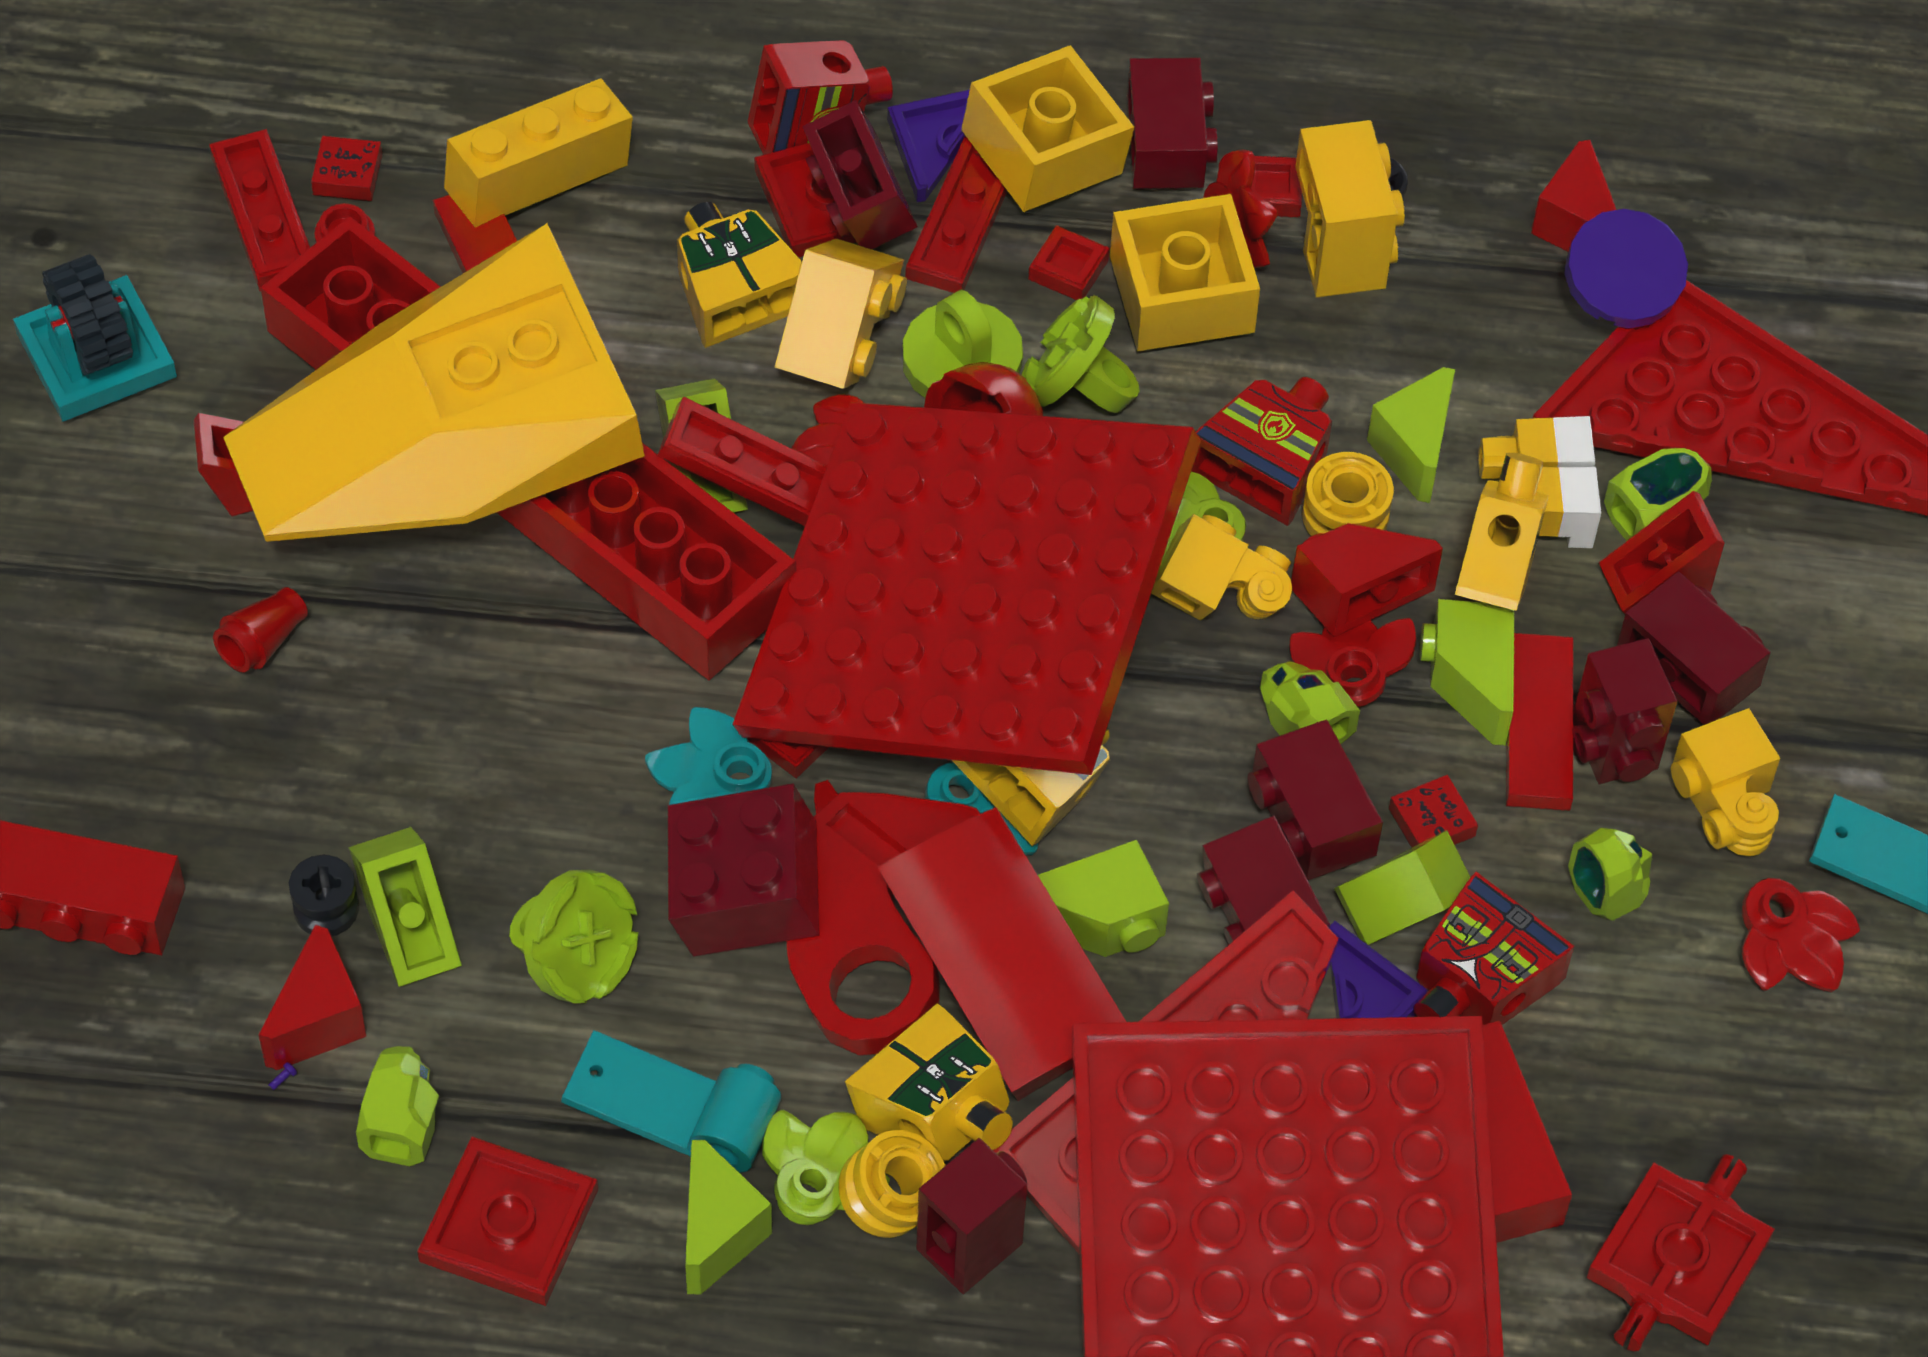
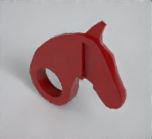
[786,780,981,1056]

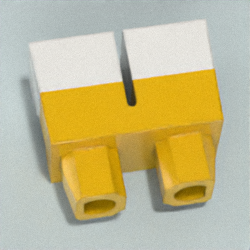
[1478,416,1601,548]

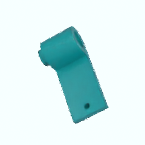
[1809,794,1928,914]
[561,1030,782,1173]

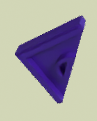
[887,90,970,203]
[1330,921,1428,1018]

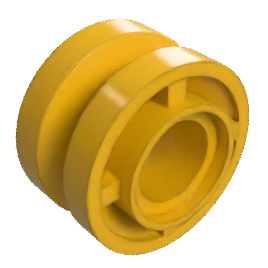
[1302,452,1394,536]
[839,1130,945,1238]

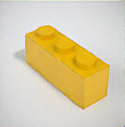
[444,78,633,228]

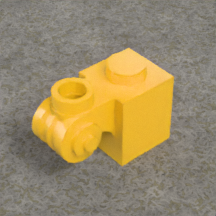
[1151,514,1292,621]
[1671,708,1780,856]

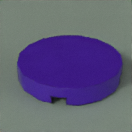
[1564,209,1688,328]

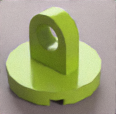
[903,289,1023,398]
[1021,295,1140,413]
[509,870,639,1003]

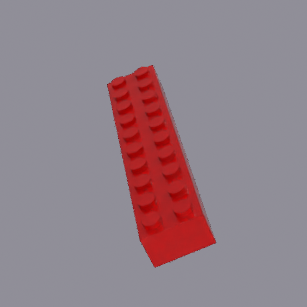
[260,216,796,681]

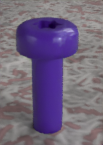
[268,1062,297,1091]

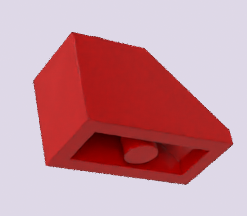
[1291,523,1443,637]

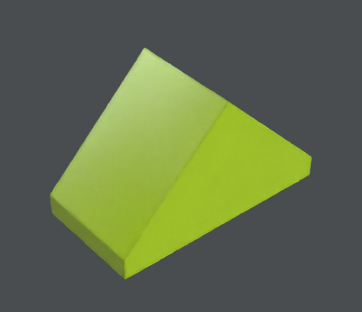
[1367,367,1455,503]
[1334,830,1470,945]
[685,1140,772,1295]

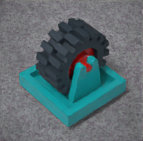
[13,254,177,422]

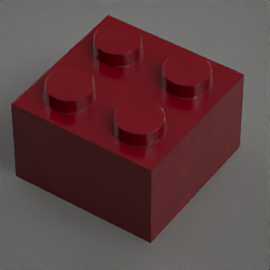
[668,783,819,957]

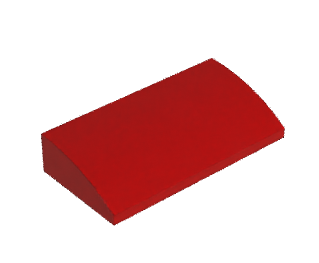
[877,807,1127,1101]

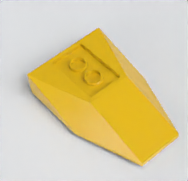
[223,223,645,542]

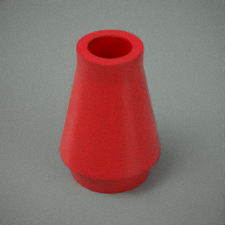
[213,587,308,672]

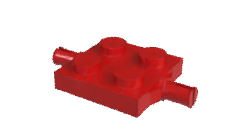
[1586,1154,1775,1351]

